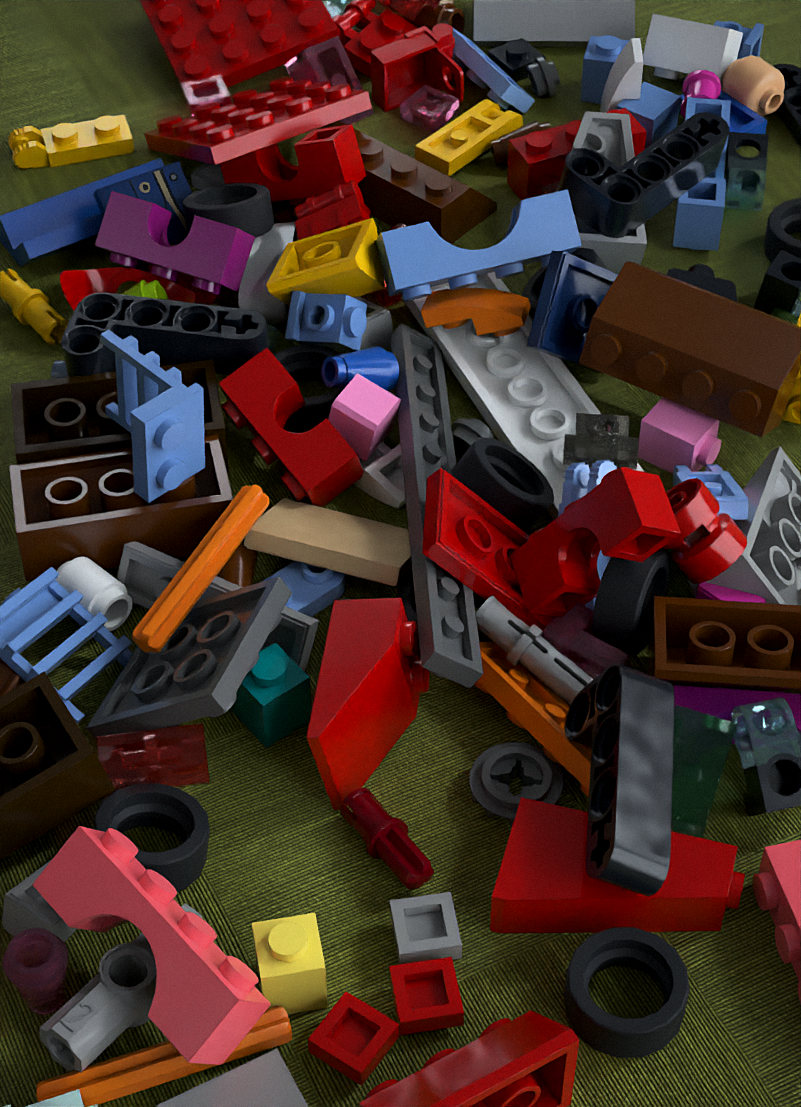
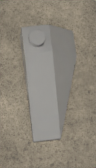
[687,446,801,605]

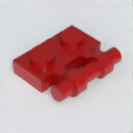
[327,0,418,78]

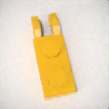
[8,115,134,170]

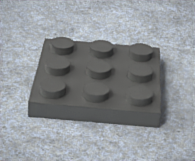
[86,576,292,744]

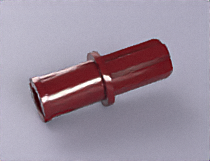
[339,788,434,890]

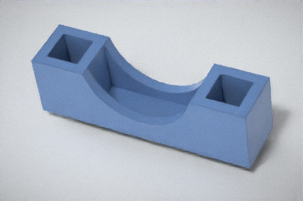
[673,97,731,251]
[375,189,582,301]

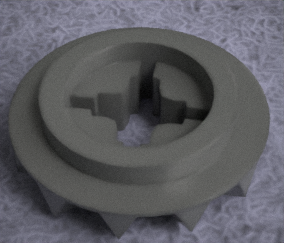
[469,742,563,827]

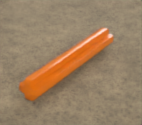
[132,484,270,654]
[36,1005,292,1107]

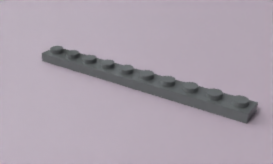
[391,323,483,688]

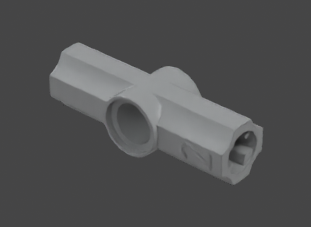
[39,903,203,1072]

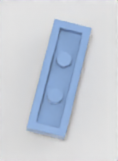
[446,23,535,114]

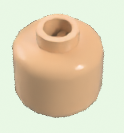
[722,55,785,117]

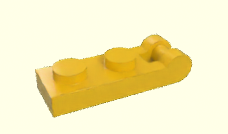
[415,99,523,176]

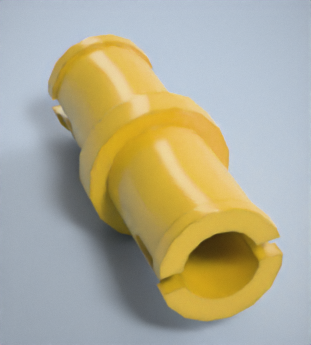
[0,269,69,345]

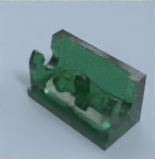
[671,703,738,838]

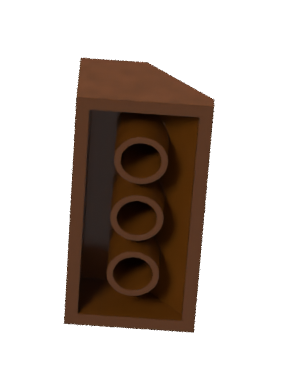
[320,121,497,244]
[579,261,801,438]
[9,434,233,582]
[648,596,801,694]

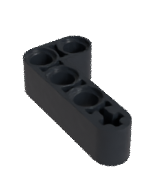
[557,112,729,238]
[61,292,269,377]
[564,663,674,897]

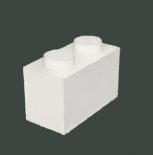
[643,14,743,81]

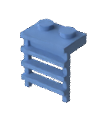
[100,330,205,503]
[0,567,133,724]

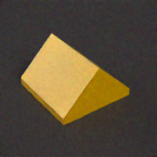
[266,218,385,307]

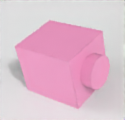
[637,397,721,474]

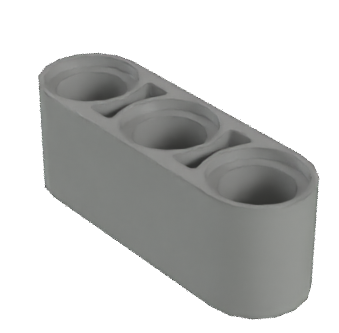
[238,221,298,325]

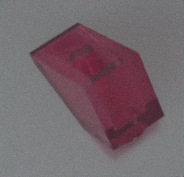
[285,36,374,125]

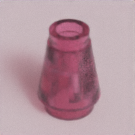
[3,928,68,1014]

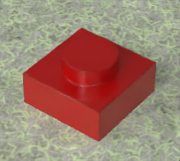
[389,956,464,1036]
[308,991,399,1086]

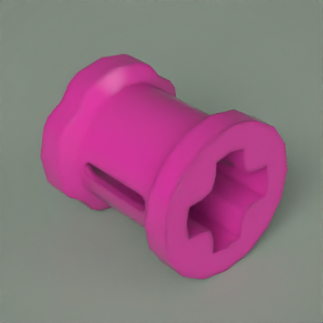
[680,70,721,119]

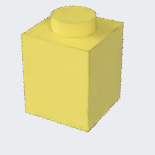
[252,912,328,1014]

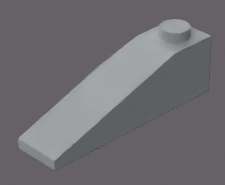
[557,111,647,274]

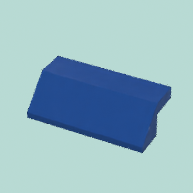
[0,158,164,267]

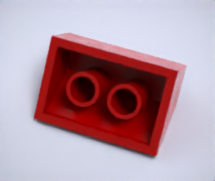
[358,1010,579,1107]

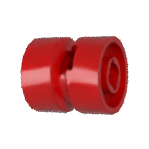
[662,478,747,584]

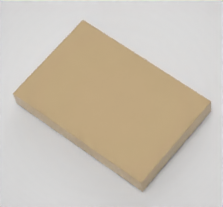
[244,498,412,586]

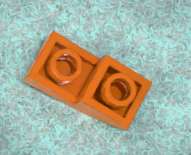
[421,288,531,336]

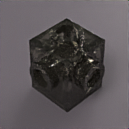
[563,413,639,469]

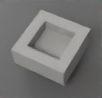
[389,892,462,964]

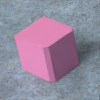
[328,374,401,461]

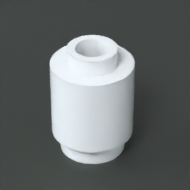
[56,557,132,631]

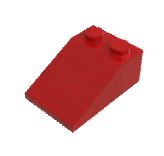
[306,598,429,810]

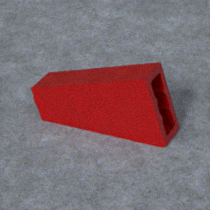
[490,797,745,934]

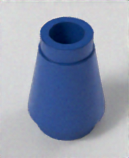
[322,346,399,391]

